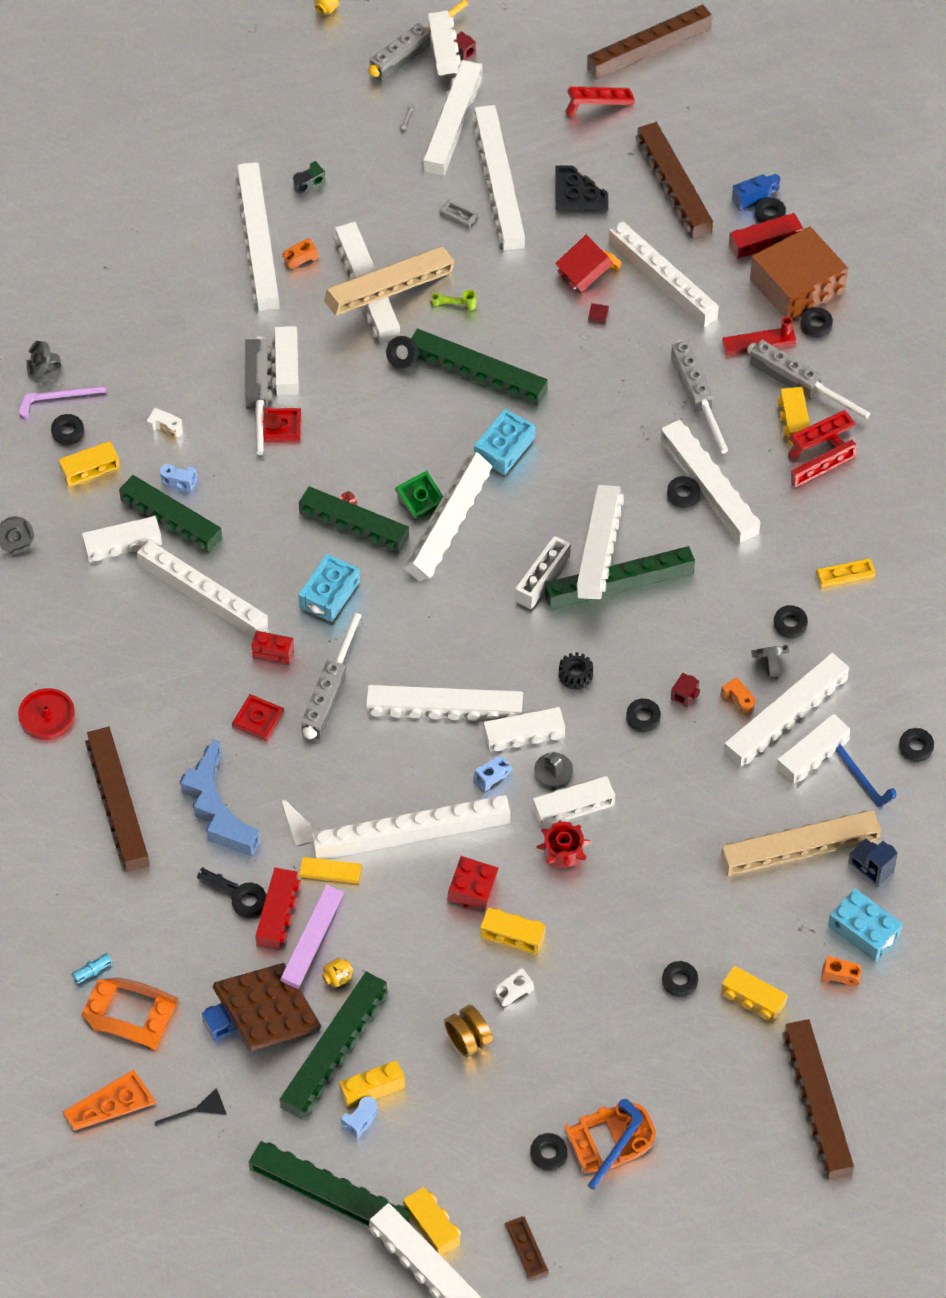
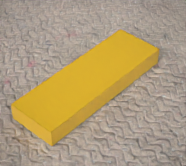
[816,558,876,588]
[299,857,362,884]

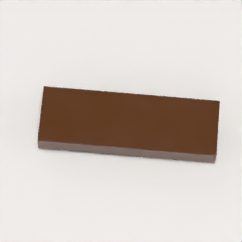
[505,1216,549,1281]

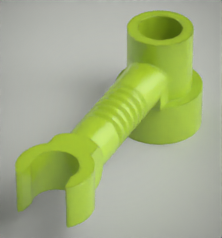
[430,290,477,311]

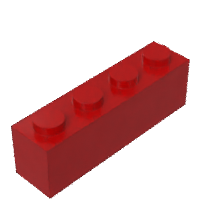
[729,213,803,259]
[255,867,301,950]

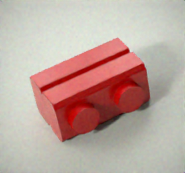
[251,631,294,664]

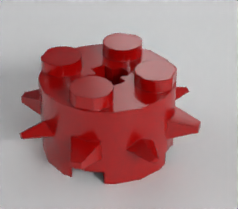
[536,820,591,868]

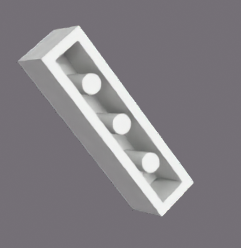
[428,11,461,76]
[272,326,299,396]
[82,516,162,562]
[515,536,571,610]
[484,707,565,752]
[777,714,850,784]
[533,776,615,828]

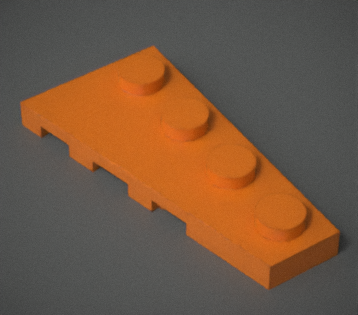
[62,1069,156,1131]

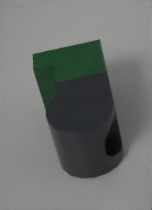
[293,161,326,193]

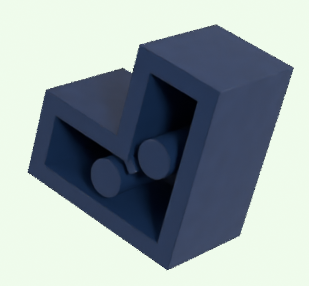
[848,838,898,887]

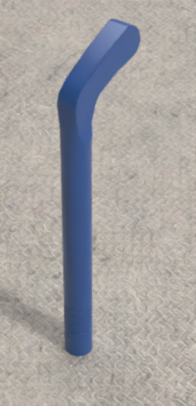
[836,745,897,807]
[588,1099,643,1190]

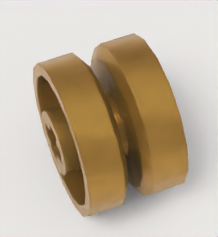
[444,1004,493,1058]

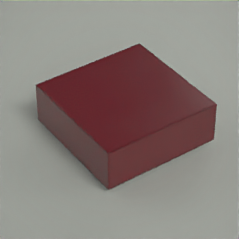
[588,303,609,324]

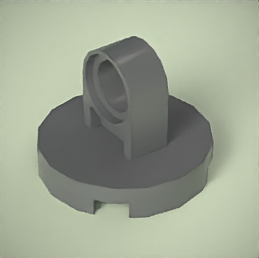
[26,341,61,377]
[0,516,34,554]
[751,645,790,678]
[534,752,573,789]

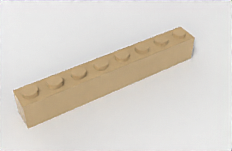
[324,247,455,316]
[721,810,881,876]

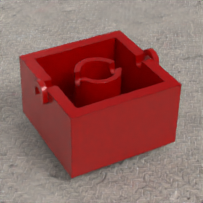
[447,856,499,912]

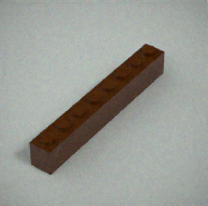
[587,4,712,80]
[636,122,713,238]
[85,726,150,872]
[782,1019,854,1180]

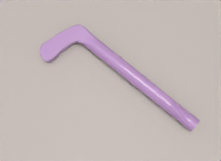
[19,386,106,419]

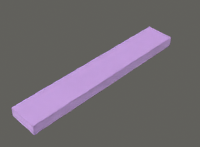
[280,884,345,989]

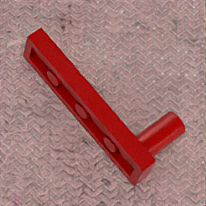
[565,86,635,116]
[722,317,797,356]
[788,410,856,460]
[791,435,856,488]

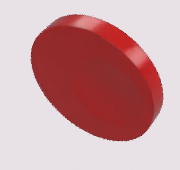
[18,688,75,740]

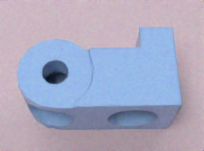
[160,464,198,492]
[473,756,512,793]
[341,1096,378,1138]

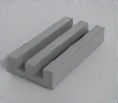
[439,200,479,229]

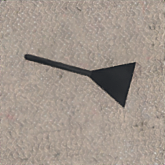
[155,1088,227,1125]

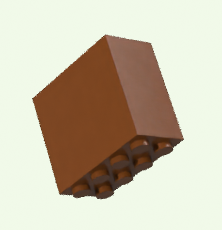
[750,226,848,318]

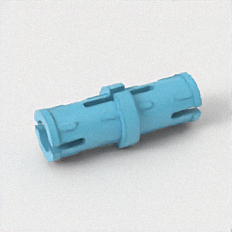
[71,953,113,984]

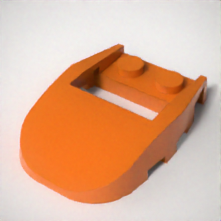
[565,1102,656,1173]

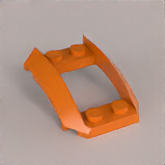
[81,977,179,1051]

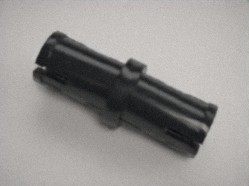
[197,867,238,895]

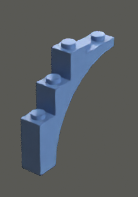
[180,739,260,856]

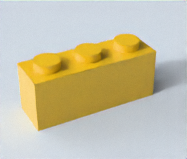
[777,387,810,444]
[59,441,120,487]
[480,907,546,955]
[721,965,787,1022]
[339,1060,405,1110]
[403,1187,461,1256]

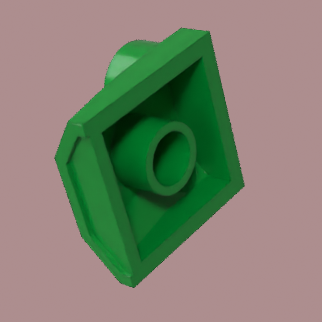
[395,470,443,519]

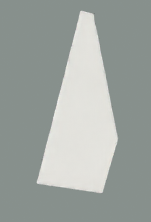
[282,800,314,846]

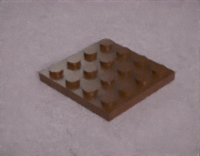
[212,963,322,1052]

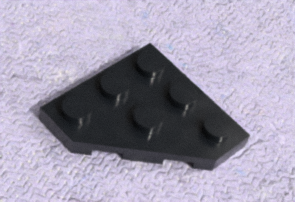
[555,165,608,210]

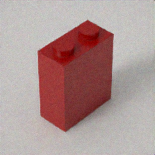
[555,234,613,292]

